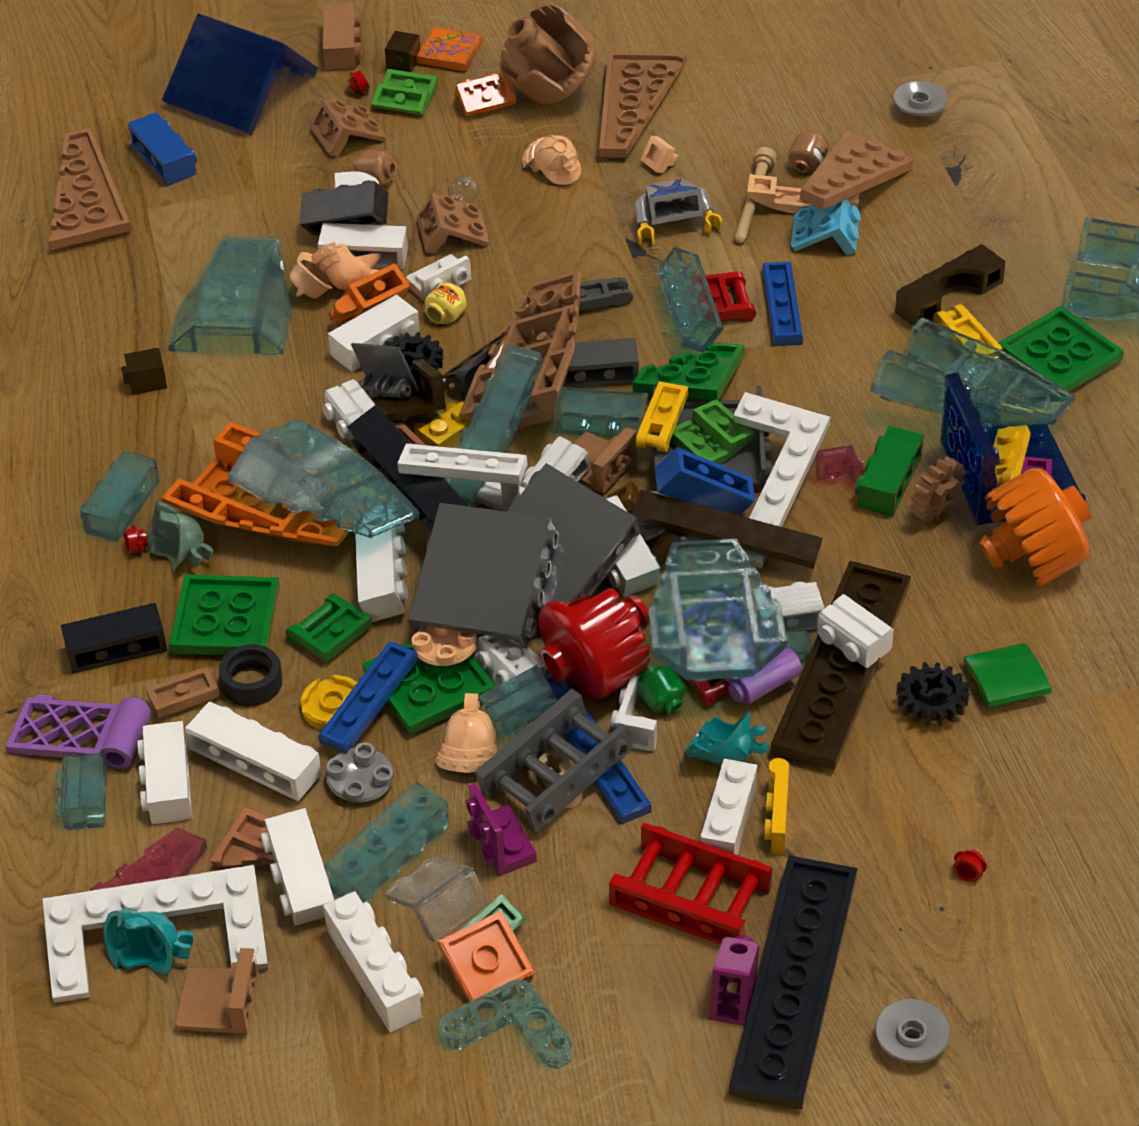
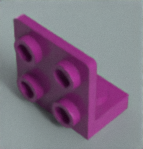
[465,783,537,876]

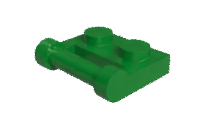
[285,593,372,662]

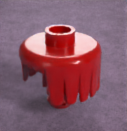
[538,588,651,700]

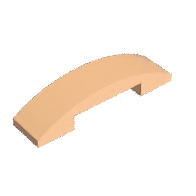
[747,174,859,214]

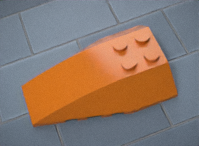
[161,422,370,546]

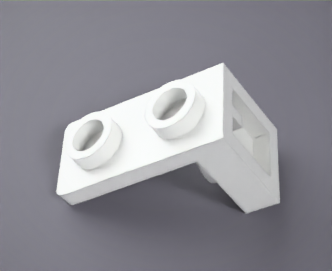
[610,676,657,752]

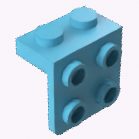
[791,199,861,256]

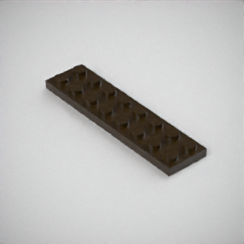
[770,561,911,770]

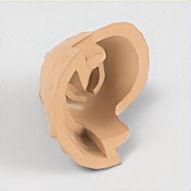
[522,135,582,185]
[311,242,379,290]
[435,693,497,773]

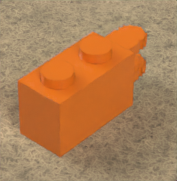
[328,263,410,324]

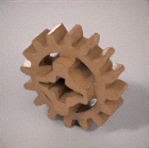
[910,456,966,522]

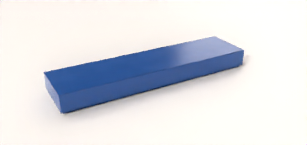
[762,262,803,346]
[317,641,418,754]

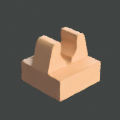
[640,136,678,174]

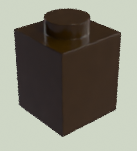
[385,31,420,72]
[121,347,167,395]

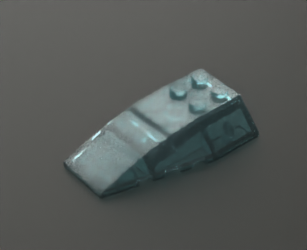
[168,236,291,354]
[228,419,419,538]
[649,538,787,681]

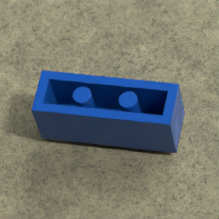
[128,112,197,186]
[655,447,755,516]

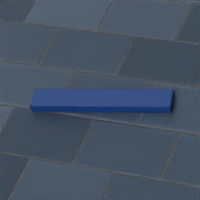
[530,673,652,825]

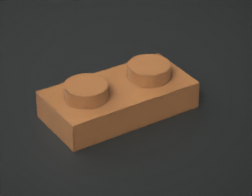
[146,666,220,718]

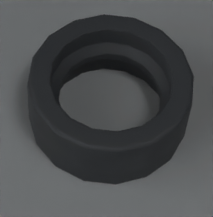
[219,644,282,706]

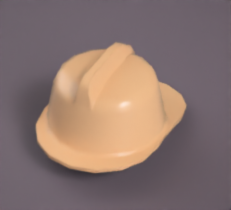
[289,252,334,299]

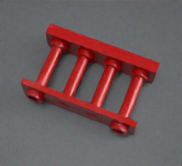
[609,822,772,945]

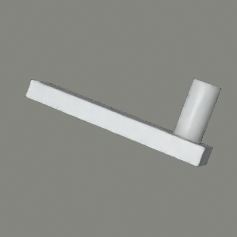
[397,444,528,508]

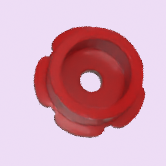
[347,70,370,95]
[123,525,148,555]
[953,849,987,882]

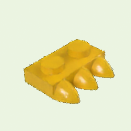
[414,401,480,447]

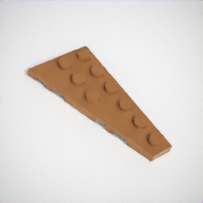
[599,51,687,158]
[48,127,132,251]
[799,130,914,210]

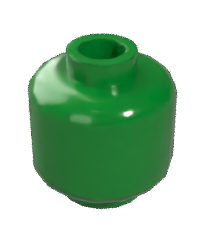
[637,664,686,715]

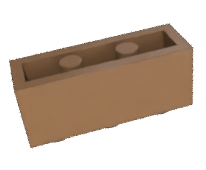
[323,2,361,71]

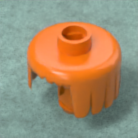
[979,468,1091,587]

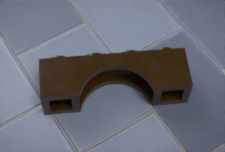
[895,244,1006,331]

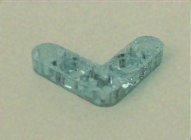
[439,980,572,1069]

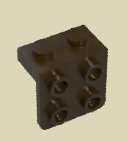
[371,359,448,422]

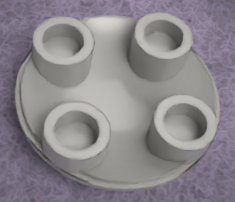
[326,743,394,803]

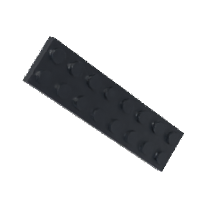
[729,855,858,1109]

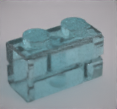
[479,665,557,738]
[55,753,107,830]

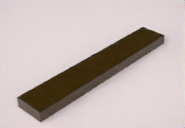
[632,489,823,569]

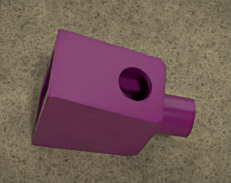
[710,935,759,1026]

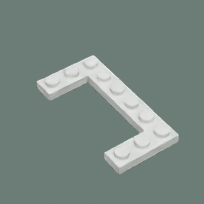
[685,392,830,568]
[42,865,269,1003]

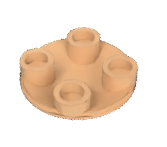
[412,626,478,666]

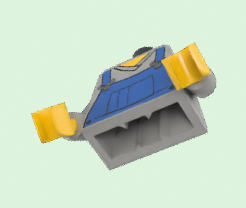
[635,179,722,247]

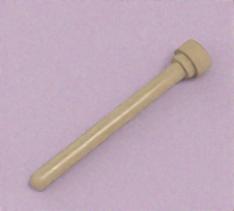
[735,147,777,243]

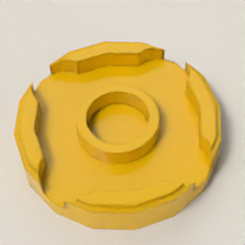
[301,675,358,730]

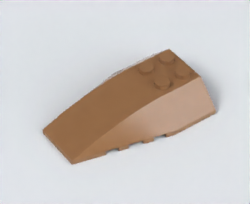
[459,270,581,433]

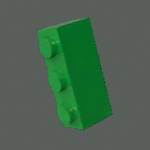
[855,425,924,517]

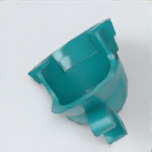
[683,710,769,766]
[103,909,194,975]

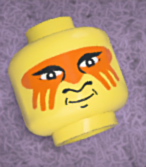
[424,282,467,325]

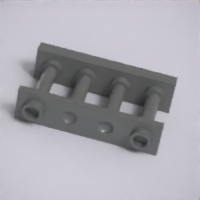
[475,689,633,833]

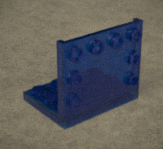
[161,13,318,135]
[940,372,1086,526]

